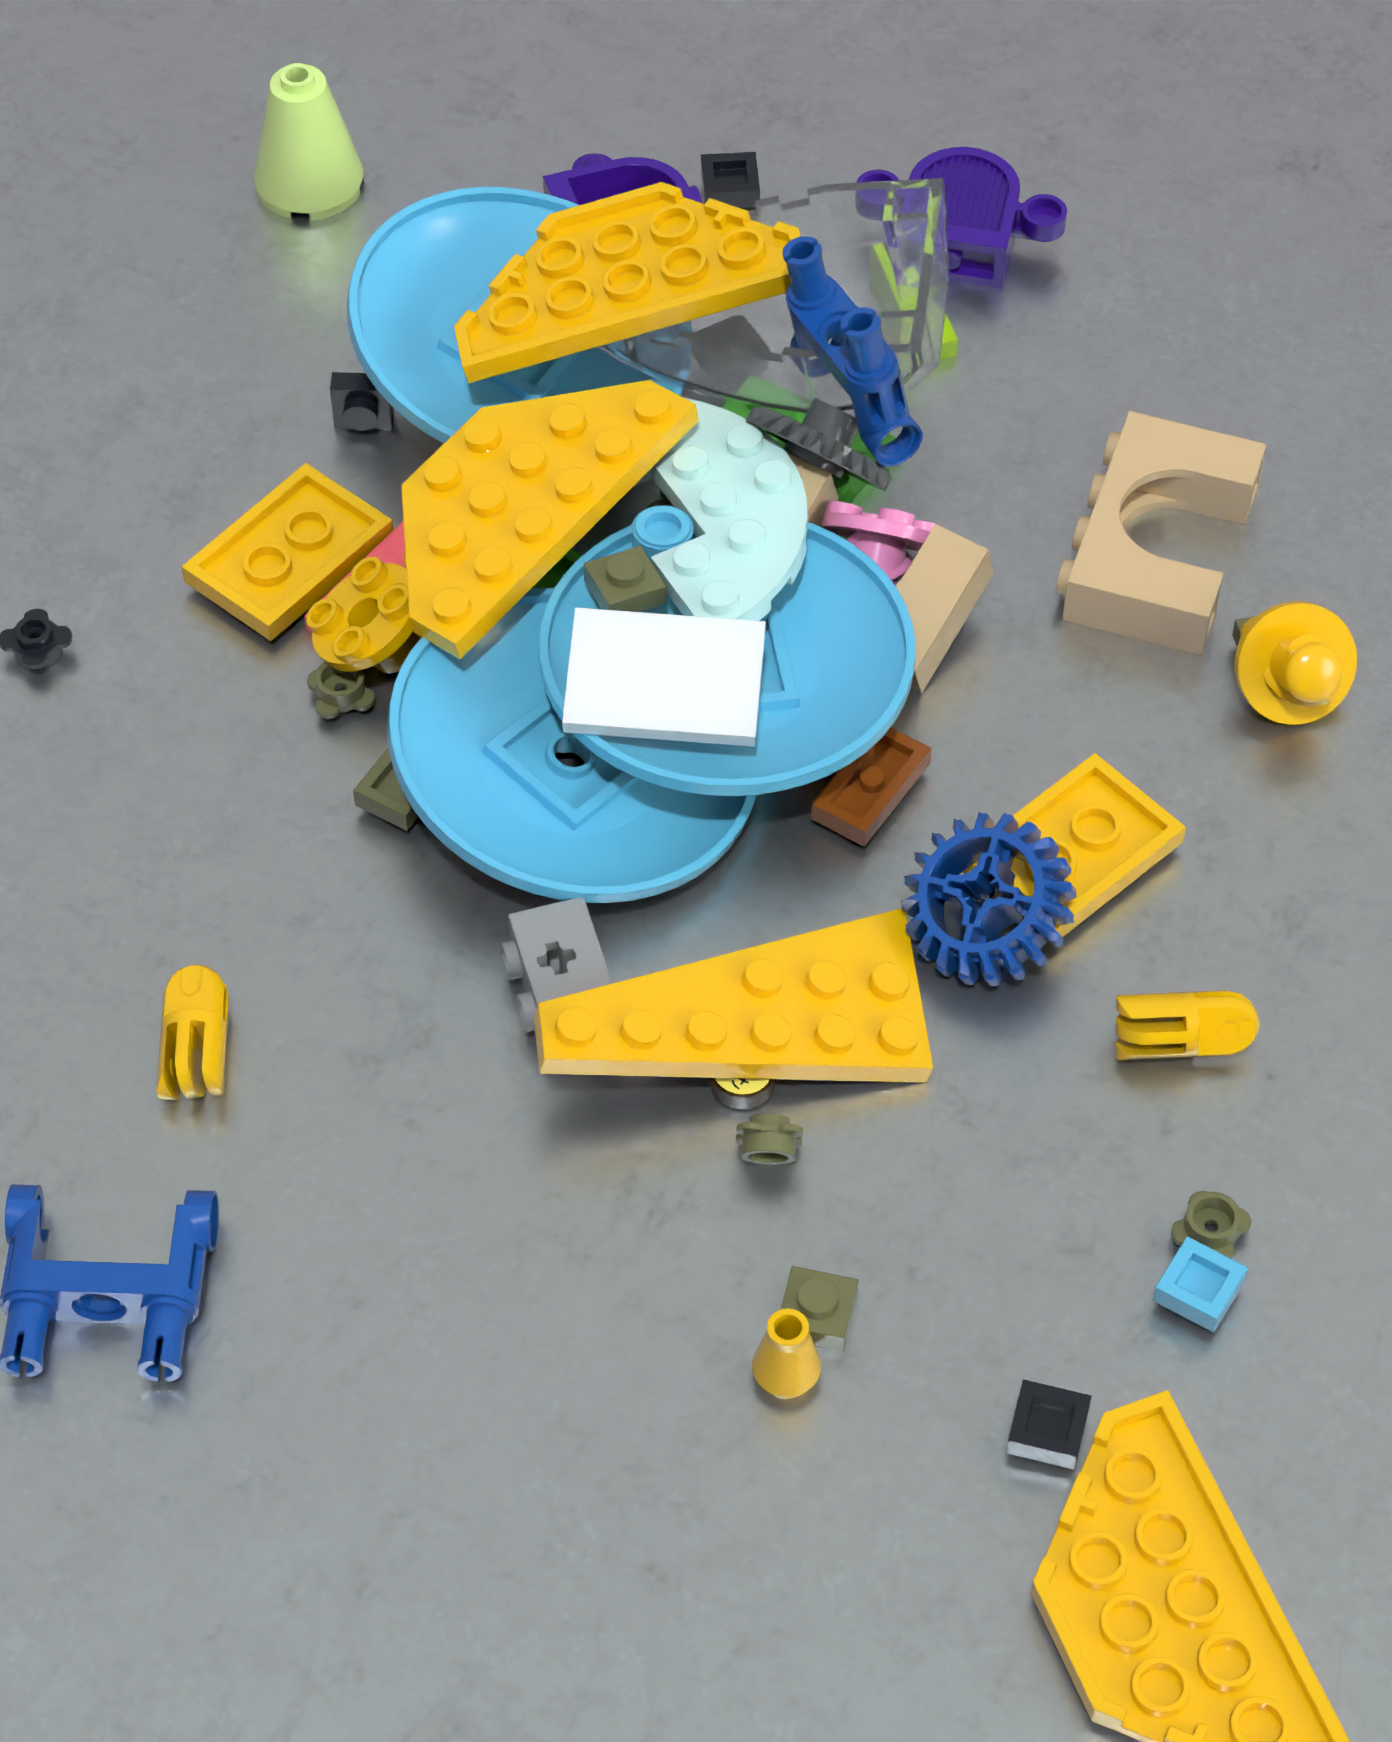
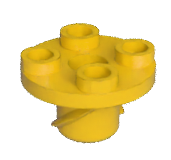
[306,557,422,674]
[1234,601,1357,725]

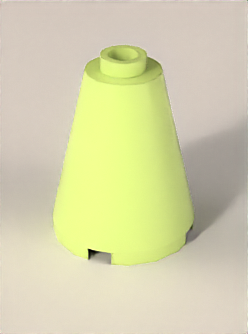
[254,63,364,220]

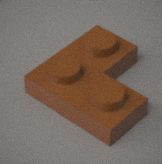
[811,727,932,847]

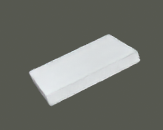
[562,608,766,747]

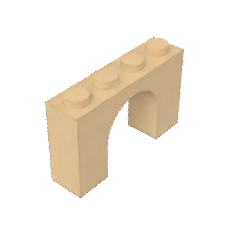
[1056,411,1267,656]
[786,452,994,694]

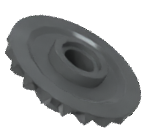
[746,398,892,491]

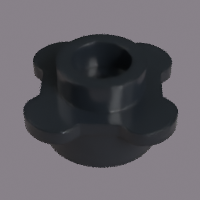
[0,609,73,671]

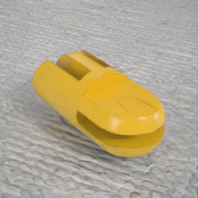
[156,964,229,1101]
[1116,990,1260,1060]

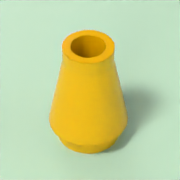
[752,1308,821,1399]

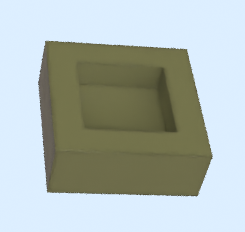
[584,545,666,612]
[353,748,419,831]
[780,1266,859,1352]

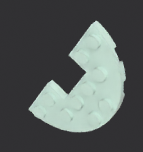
[633,398,808,621]

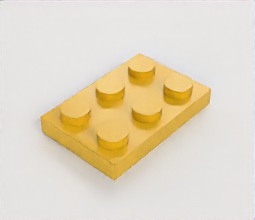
[181,463,393,641]
[963,753,1186,947]

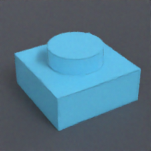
[1153,1236,1248,1333]

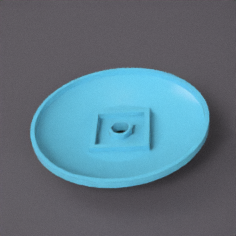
[347,187,693,443]
[539,522,915,796]
[387,588,756,903]

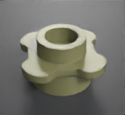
[307,662,375,719]
[736,1113,803,1165]
[1171,1191,1251,1259]

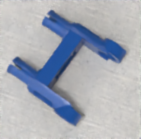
[782,236,923,467]
[0,1184,219,1382]

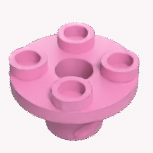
[821,501,942,586]

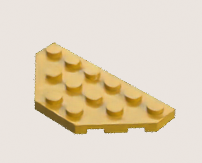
[454,182,801,383]
[401,380,699,659]
[1031,1390,1350,1742]

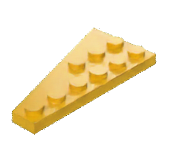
[534,908,933,1083]

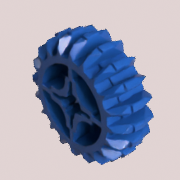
[901,812,1077,987]

